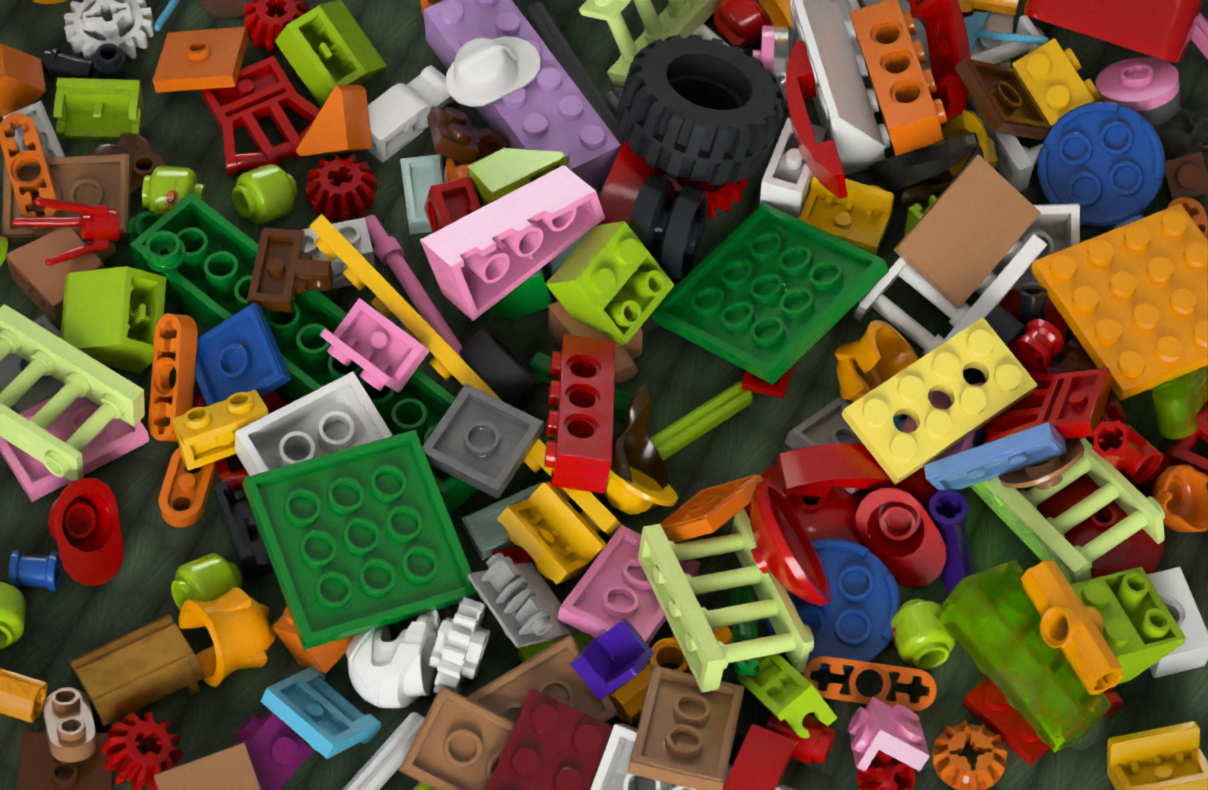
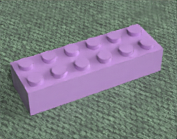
[424,0,621,188]

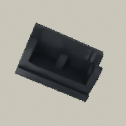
[214,476,275,582]

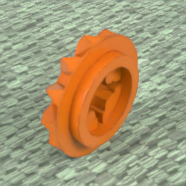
[932,720,1007,790]

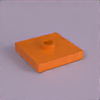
[152,26,249,93]
[659,474,763,543]

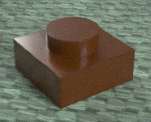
[1163,151,1208,203]

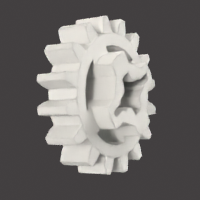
[64,0,154,59]
[429,597,490,694]

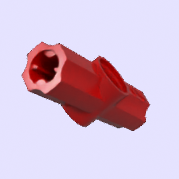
[1092,420,1171,488]

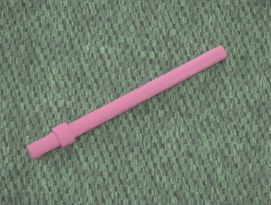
[365,215,465,362]

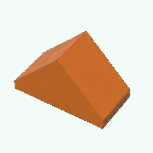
[296,85,373,156]

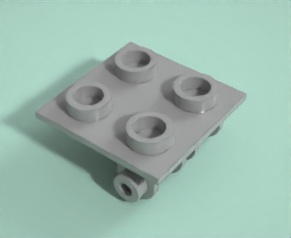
[467,553,581,648]

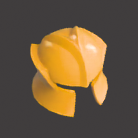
[834,320,919,402]
[178,587,276,687]

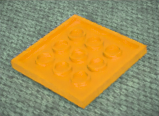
[1031,203,1208,401]

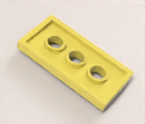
[841,317,1038,485]

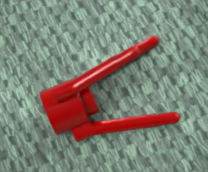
[11,197,120,266]

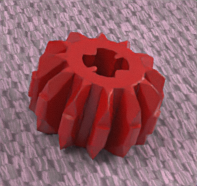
[244,0,311,56]
[306,153,377,223]
[101,711,184,790]

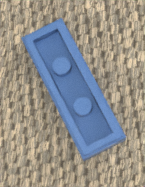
[923,422,1067,491]

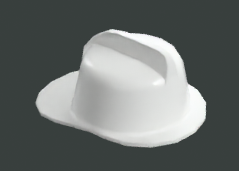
[446,37,541,107]

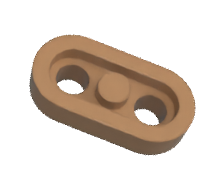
[43,687,97,762]

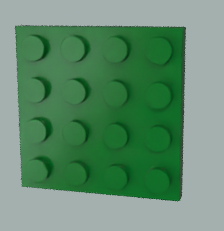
[651,203,889,384]
[242,430,478,650]

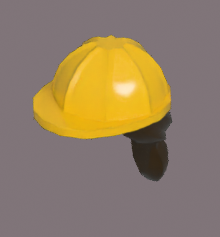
[900,110,999,204]
[604,385,678,515]

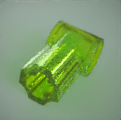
[1152,365,1208,439]

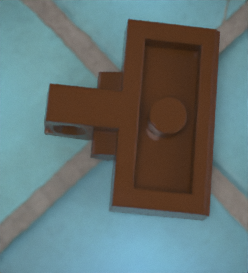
[427,106,507,164]
[247,228,334,312]

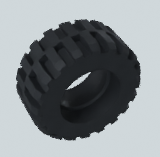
[616,35,785,186]

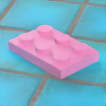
[0,397,150,502]
[557,525,701,645]

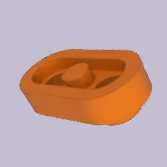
[158,448,216,528]

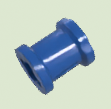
[9,550,63,592]

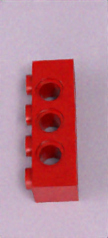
[544,334,616,493]

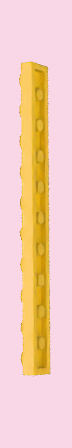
[310,214,623,538]

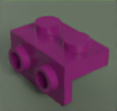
[221,713,313,790]

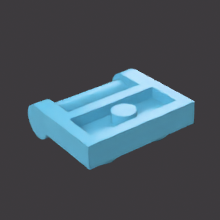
[261,666,382,759]

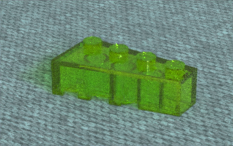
[934,560,1112,753]

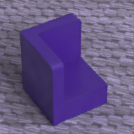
[570,619,654,700]

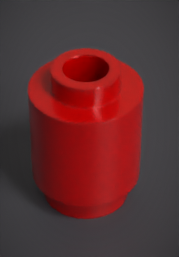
[766,713,837,765]

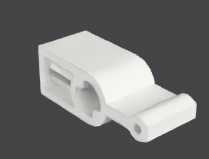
[367,65,455,163]

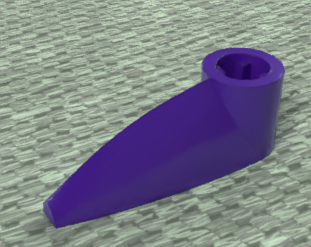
[927,490,977,623]

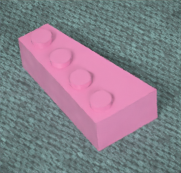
[420,165,605,321]

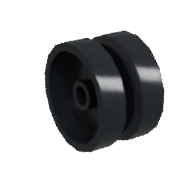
[628,175,709,280]

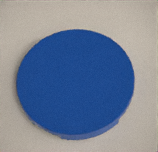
[1038,102,1166,228]
[765,538,900,674]

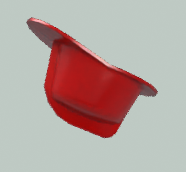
[714,0,779,48]
[48,478,123,586]
[855,488,947,587]

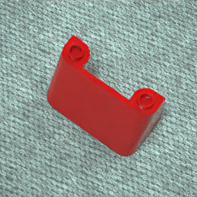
[1023,0,1204,63]

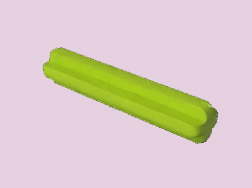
[650,381,754,461]

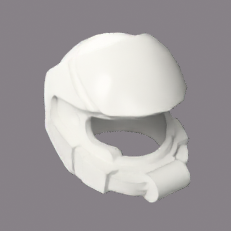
[346,610,442,709]

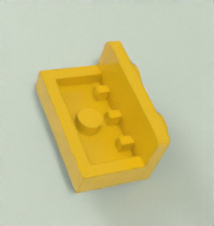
[1012,38,1102,129]
[798,175,895,255]
[172,389,269,471]
[497,482,606,585]
[1107,721,1208,790]

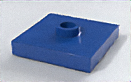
[195,302,292,406]

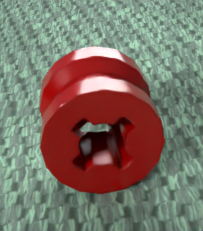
[1009,319,1065,373]

